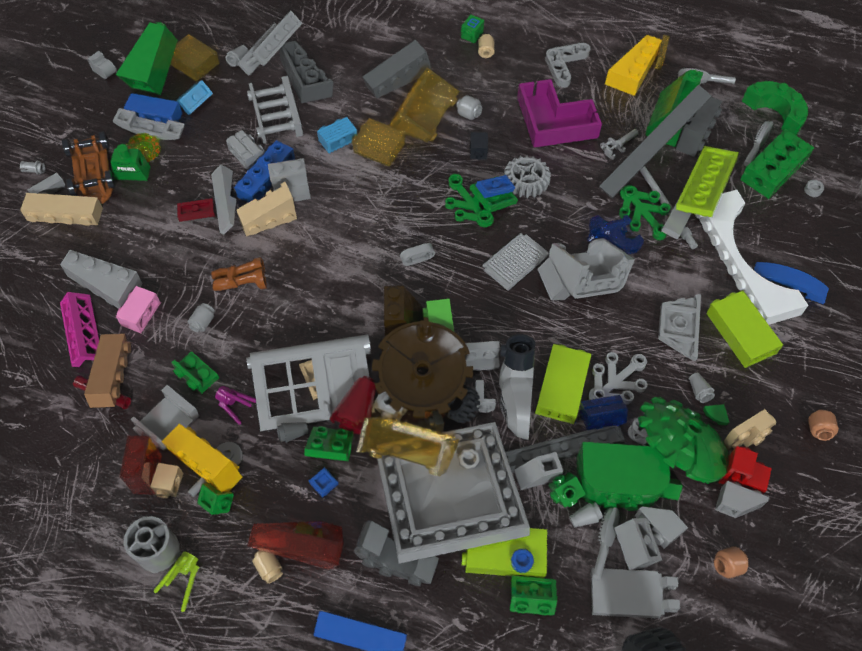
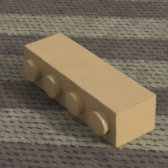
[20,193,103,226]

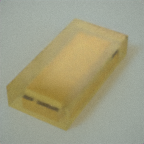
[655,35,670,70]

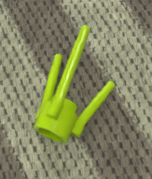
[154,552,199,612]

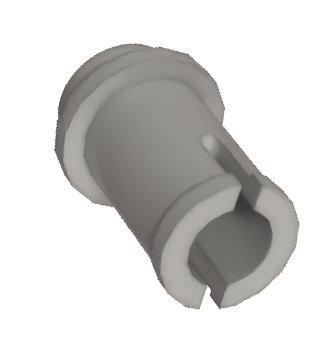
[20,161,45,175]

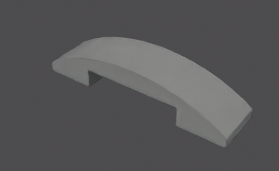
[113,108,185,140]

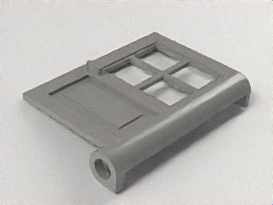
[247,334,375,431]

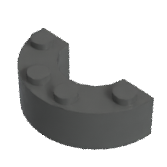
[354,521,439,586]

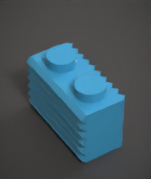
[317,117,358,153]

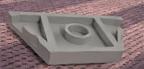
[658,294,701,361]

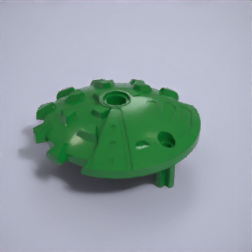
[638,397,729,484]

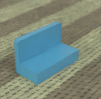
[176,80,213,115]

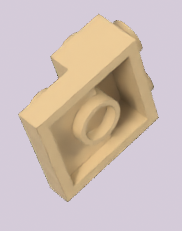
[723,409,776,450]

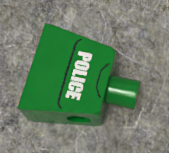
[111,144,151,181]

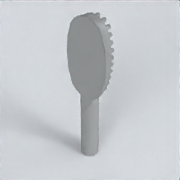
[678,68,736,84]
[743,121,773,167]
[592,507,620,579]

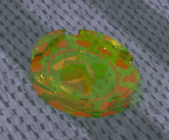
[125,133,160,162]

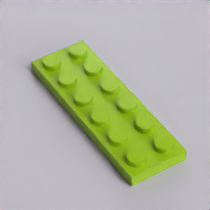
[676,146,739,217]

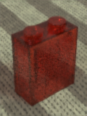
[120,436,162,494]

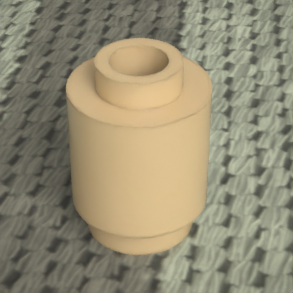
[478,34,494,58]
[252,548,283,583]

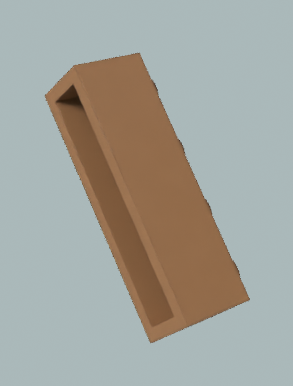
[84,334,131,408]

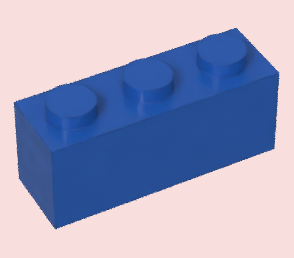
[124,93,182,123]

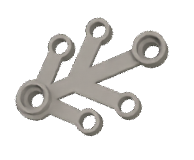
[588,352,647,406]

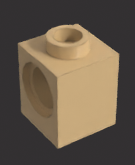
[150,463,183,498]

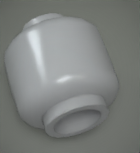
[457,95,482,120]

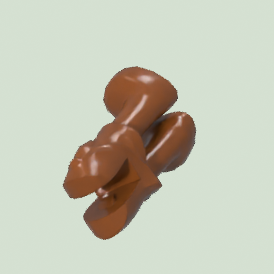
[211,257,267,291]

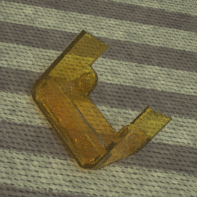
[356,417,459,476]

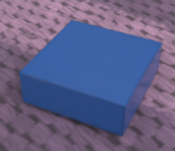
[309,467,338,498]

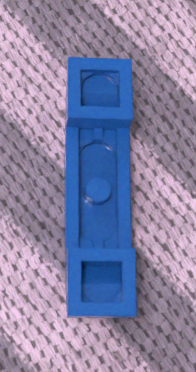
[754,262,829,304]

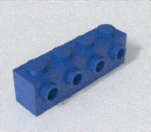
[235,140,295,203]

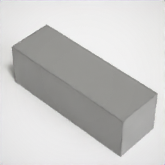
[28,173,66,194]

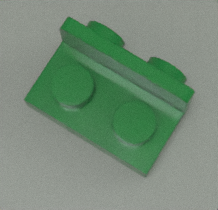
[171,351,219,394]
[510,576,557,615]

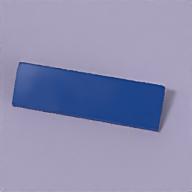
[314,611,407,651]

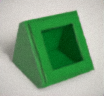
[660,478,683,500]

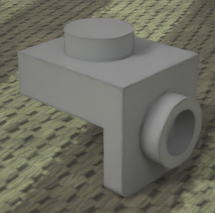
[471,380,496,413]

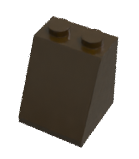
[384,286,423,336]

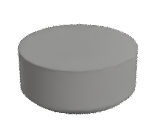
[804,180,824,197]

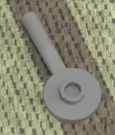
[187,442,243,497]

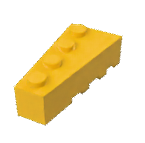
[605,35,662,96]
[161,423,242,492]

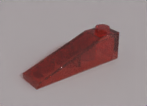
[247,521,343,570]

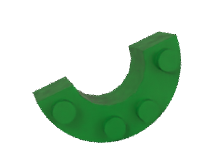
[742,81,808,136]

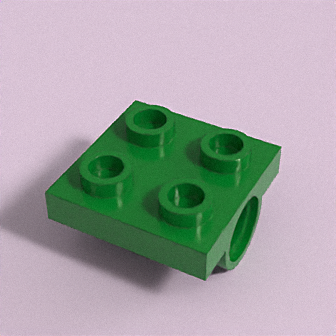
[304,426,354,461]

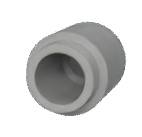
[188,303,215,332]

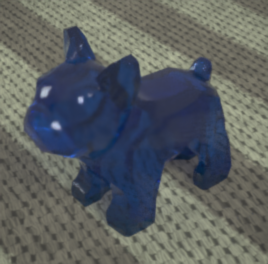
[587,215,644,254]

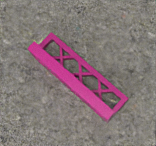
[60,292,99,367]

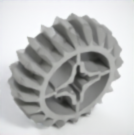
[504,155,551,199]

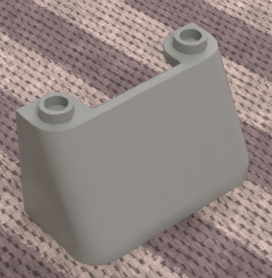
[549,238,635,299]

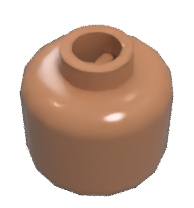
[808,410,839,441]
[714,547,748,578]

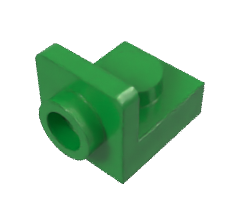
[197,483,234,515]

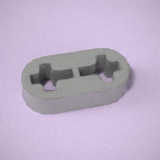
[400,243,435,266]

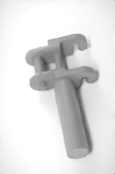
[600,129,638,160]

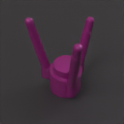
[215,385,256,425]

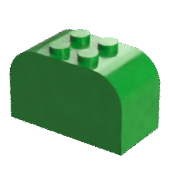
[576,442,670,511]

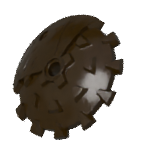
[372,317,473,418]

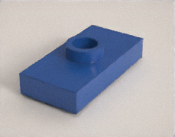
[476,175,515,198]

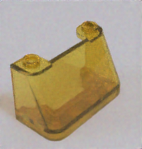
[388,68,459,143]

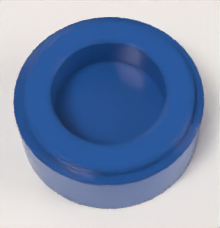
[511,549,534,573]

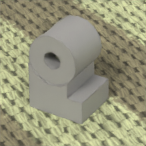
[87,51,117,79]

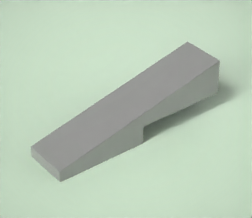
[211,165,236,235]

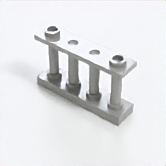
[237,11,302,76]
[247,76,303,144]

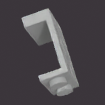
[268,158,311,202]
[131,385,199,451]

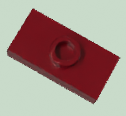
[177,198,215,222]

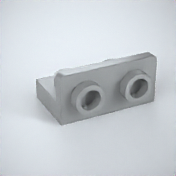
[465,341,500,371]

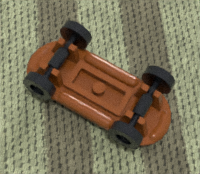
[62,131,116,204]

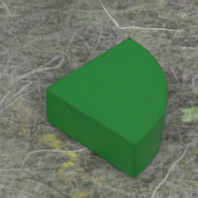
[703,404,730,425]

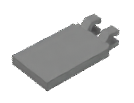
[591,568,680,618]

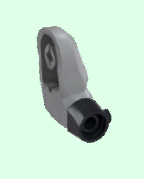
[499,334,536,440]

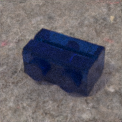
[580,395,628,430]

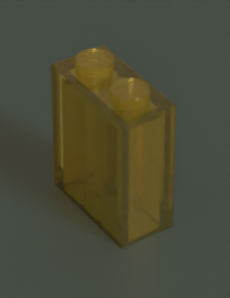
[170,34,219,82]
[352,118,405,167]

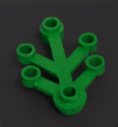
[445,174,494,227]
[619,185,671,240]

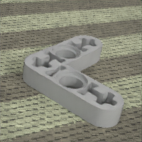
[545,43,590,88]

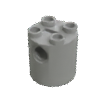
[124,516,180,573]

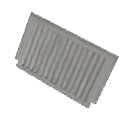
[483,233,549,291]

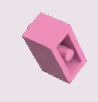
[116,286,161,333]

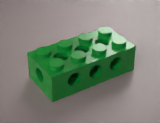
[740,129,815,199]

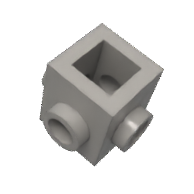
[373,392,407,421]

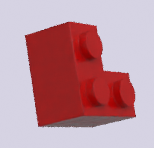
[719,446,772,494]

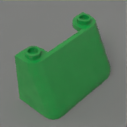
[646,70,704,147]

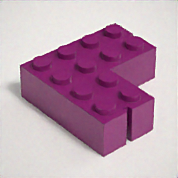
[517,79,602,147]

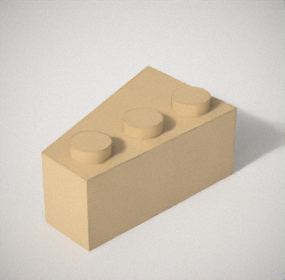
[236,182,297,236]

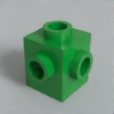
[548,472,586,508]

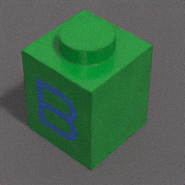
[461,15,484,43]

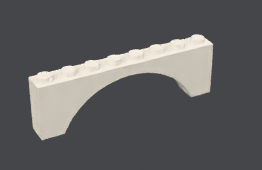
[695,190,808,325]

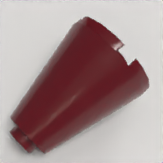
[329,376,376,435]

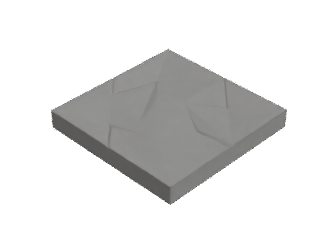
[375,422,530,563]

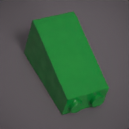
[116,22,178,95]

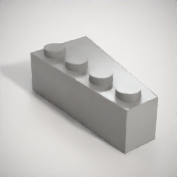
[60,250,142,309]

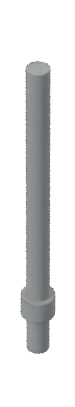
[640,166,698,249]

